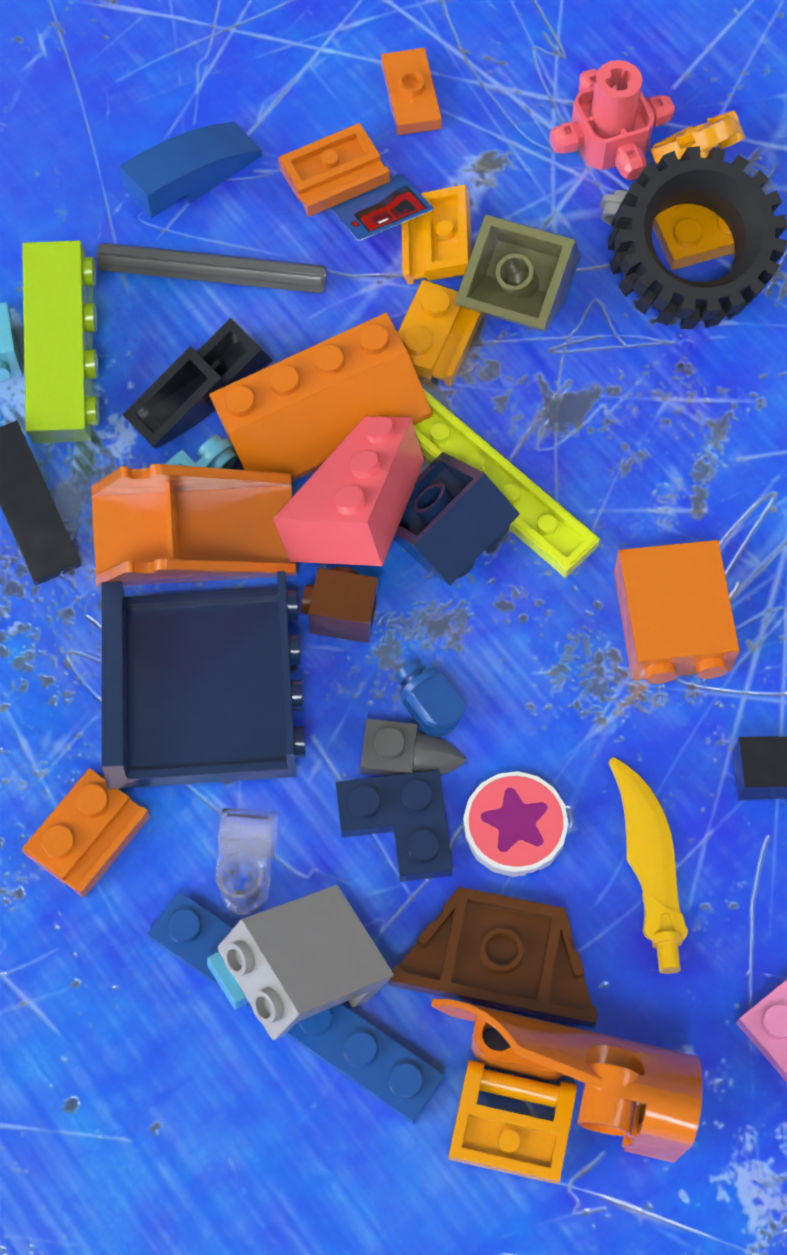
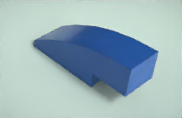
[120,122,262,218]

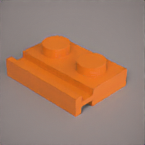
[278,123,390,217]
[22,768,150,898]

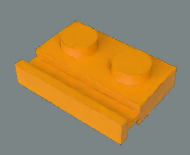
[401,185,472,285]
[398,280,484,387]

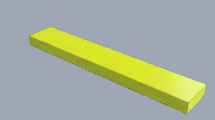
[413,389,600,578]

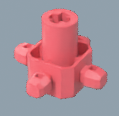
[549,60,675,181]

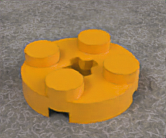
[650,110,746,165]

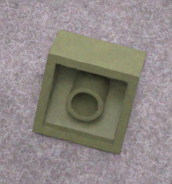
[454,214,581,332]

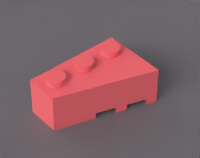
[273,416,424,566]

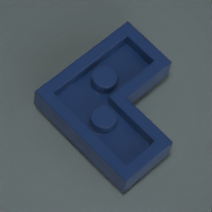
[335,770,453,882]

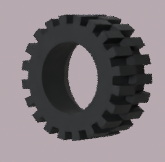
[608,146,787,329]

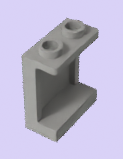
[218,885,394,1040]

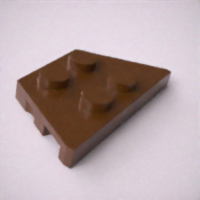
[388,887,597,1028]

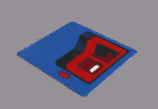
[330,174,434,240]

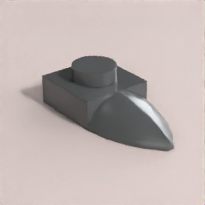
[360,719,466,776]

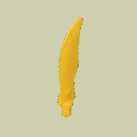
[608,757,688,974]

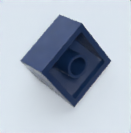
[393,452,520,586]

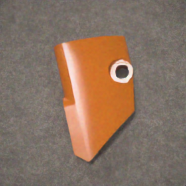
[431,999,702,1163]

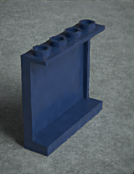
[102,571,306,789]

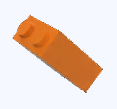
[614,540,740,684]

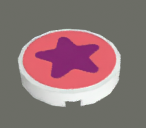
[463,771,569,877]

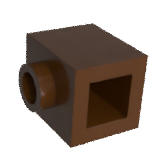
[301,567,378,643]

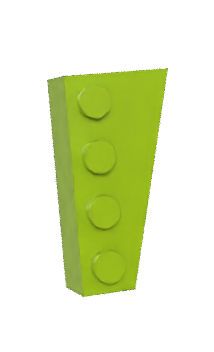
[22,240,99,443]

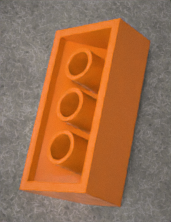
[209,312,433,482]

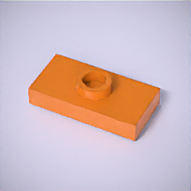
[381,47,442,136]

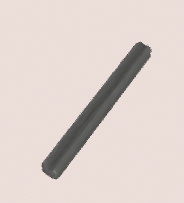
[96,243,327,293]

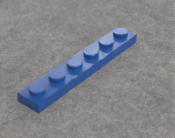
[147,891,444,1125]

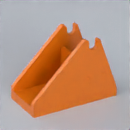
[91,464,297,587]

